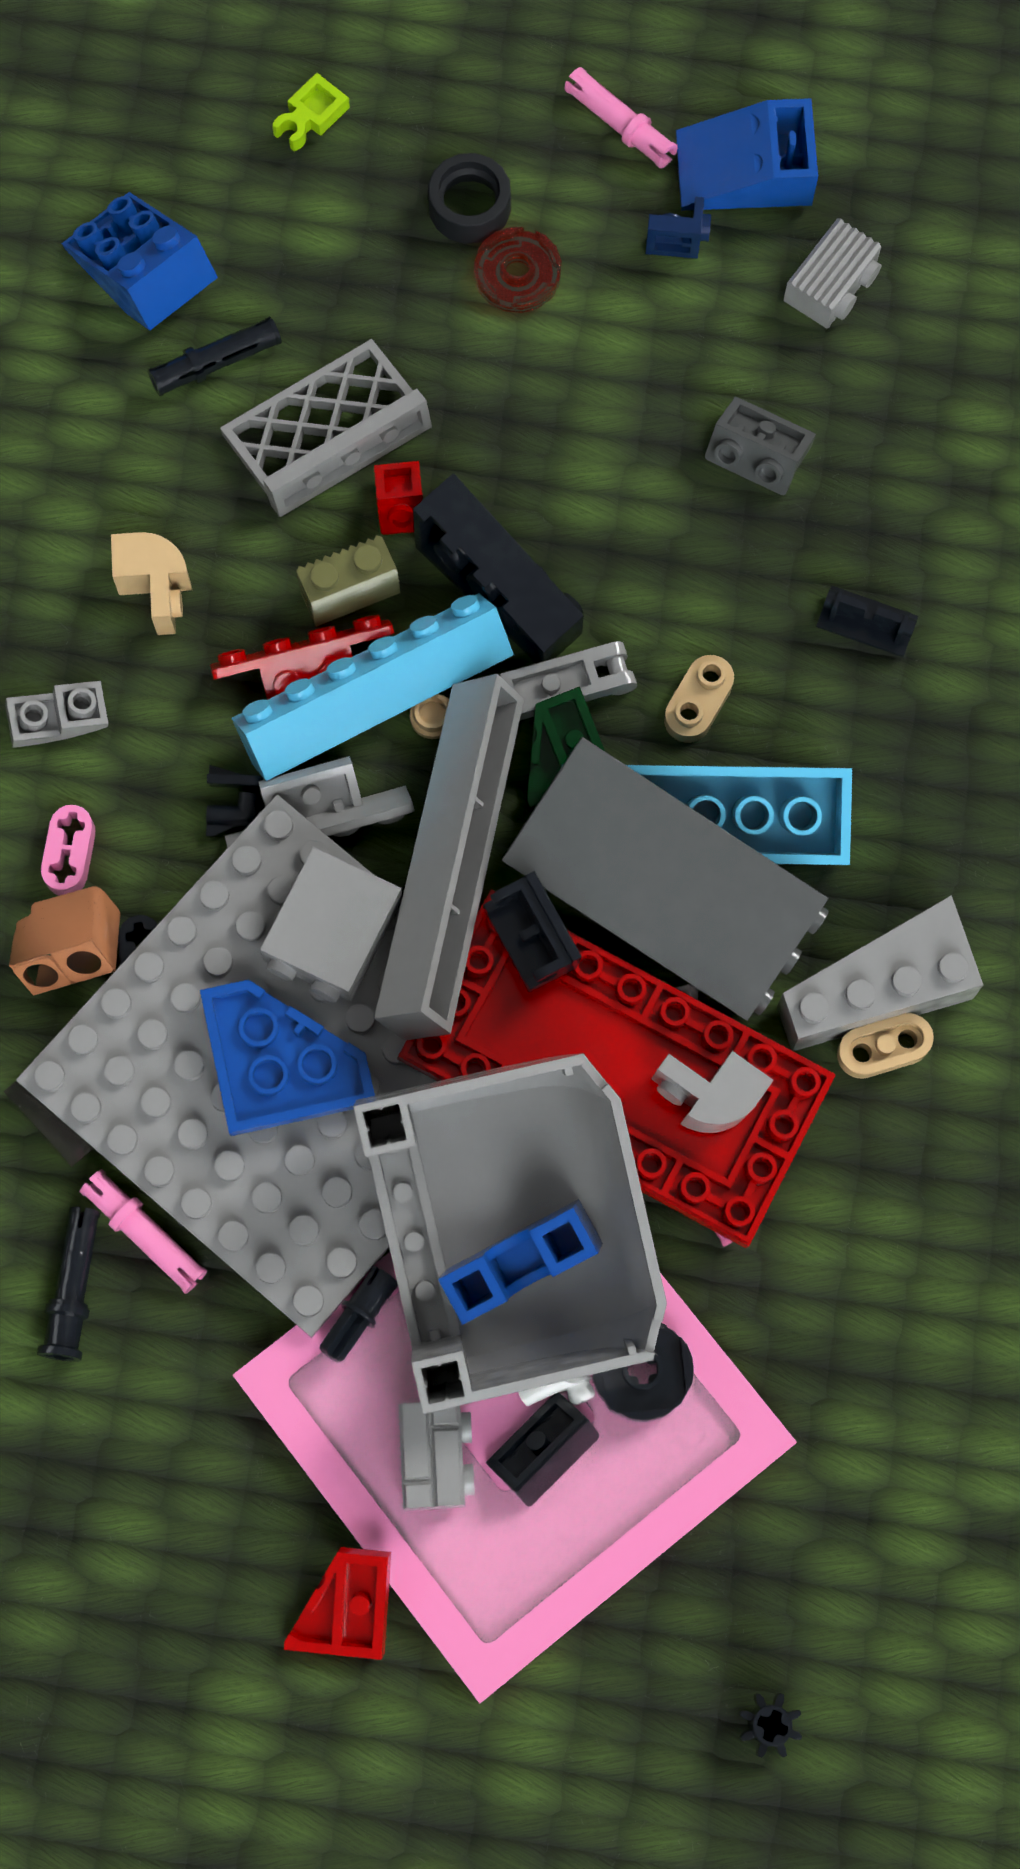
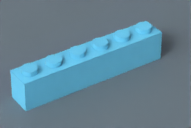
[232,593,514,781]

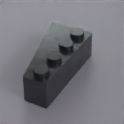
[413,473,584,663]

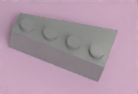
[777,895,983,1051]

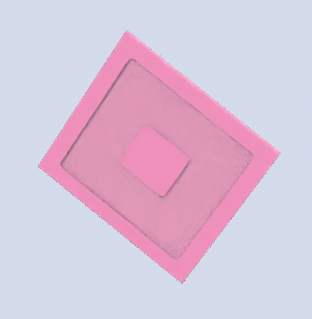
[233,1252,797,1704]

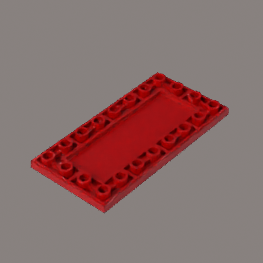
[397,889,836,1248]

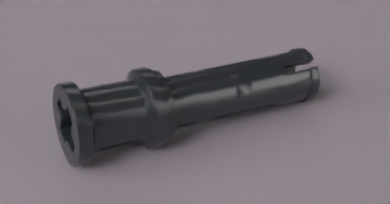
[37,1207,101,1362]

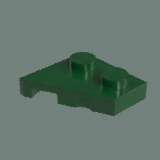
[527,686,605,808]

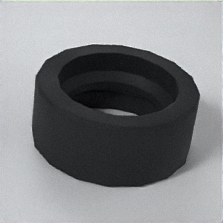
[428,153,511,244]

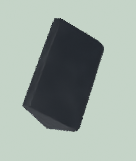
[486,1392,599,1507]

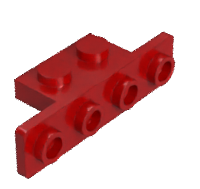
[210,615,394,700]

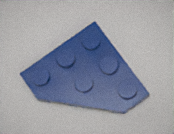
[200,980,375,1136]

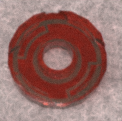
[474,227,562,313]

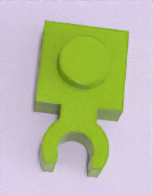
[272,73,350,151]

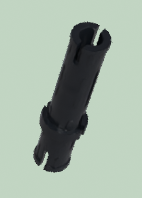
[147,316,282,396]

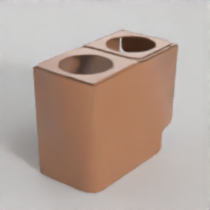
[9,887,120,996]

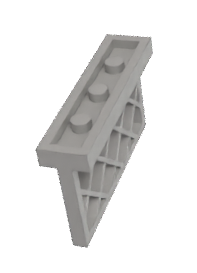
[220,339,432,517]

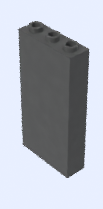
[502,737,829,1021]

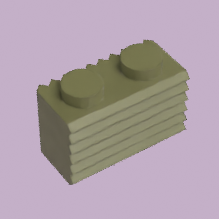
[296,535,400,626]

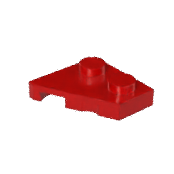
[284,1547,391,1660]

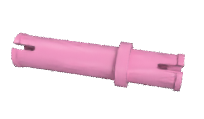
[564,67,678,169]
[80,1169,207,1294]

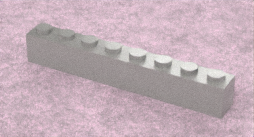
[374,674,524,1040]

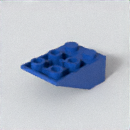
[676,98,818,211]
[61,192,218,331]

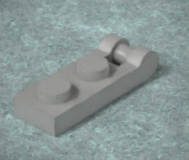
[500,641,638,720]

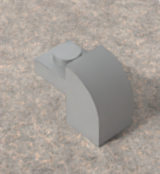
[651,1051,773,1133]

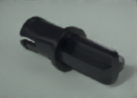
[320,1266,398,1363]

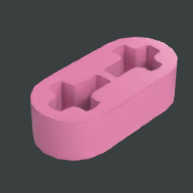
[41,805,95,896]

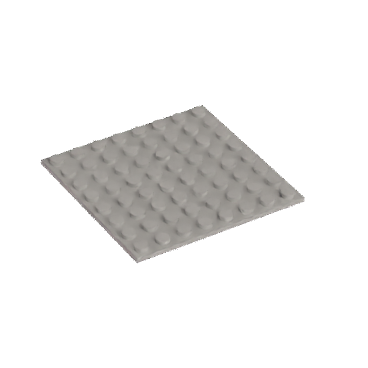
[16,795,437,1338]

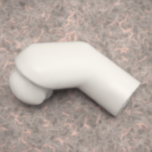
[518,1375,595,1406]

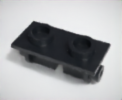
[816,585,918,657]

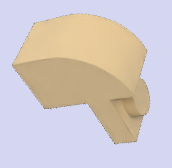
[111,532,192,635]

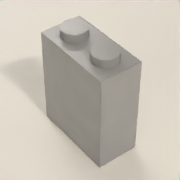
[260,847,402,1002]

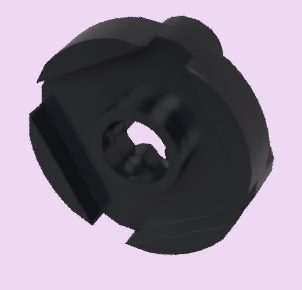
[592,1323,694,1422]

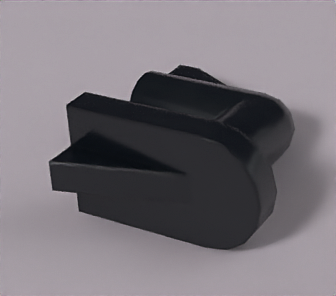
[206,765,265,837]

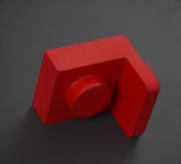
[374,461,423,535]

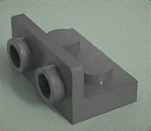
[705,396,816,495]

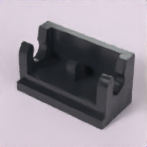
[483,871,582,992]

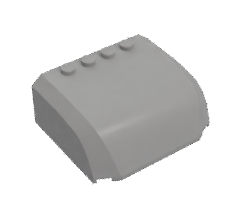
[353,1053,667,1414]

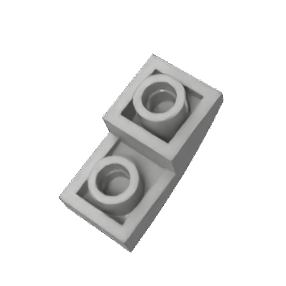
[5,681,109,748]

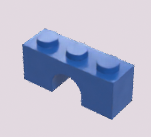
[438,1199,603,1325]

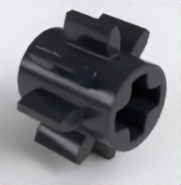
[738,1693,802,1758]

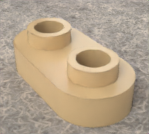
[664,655,734,743]
[837,1013,934,1079]

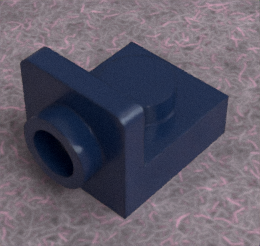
[645,197,711,259]

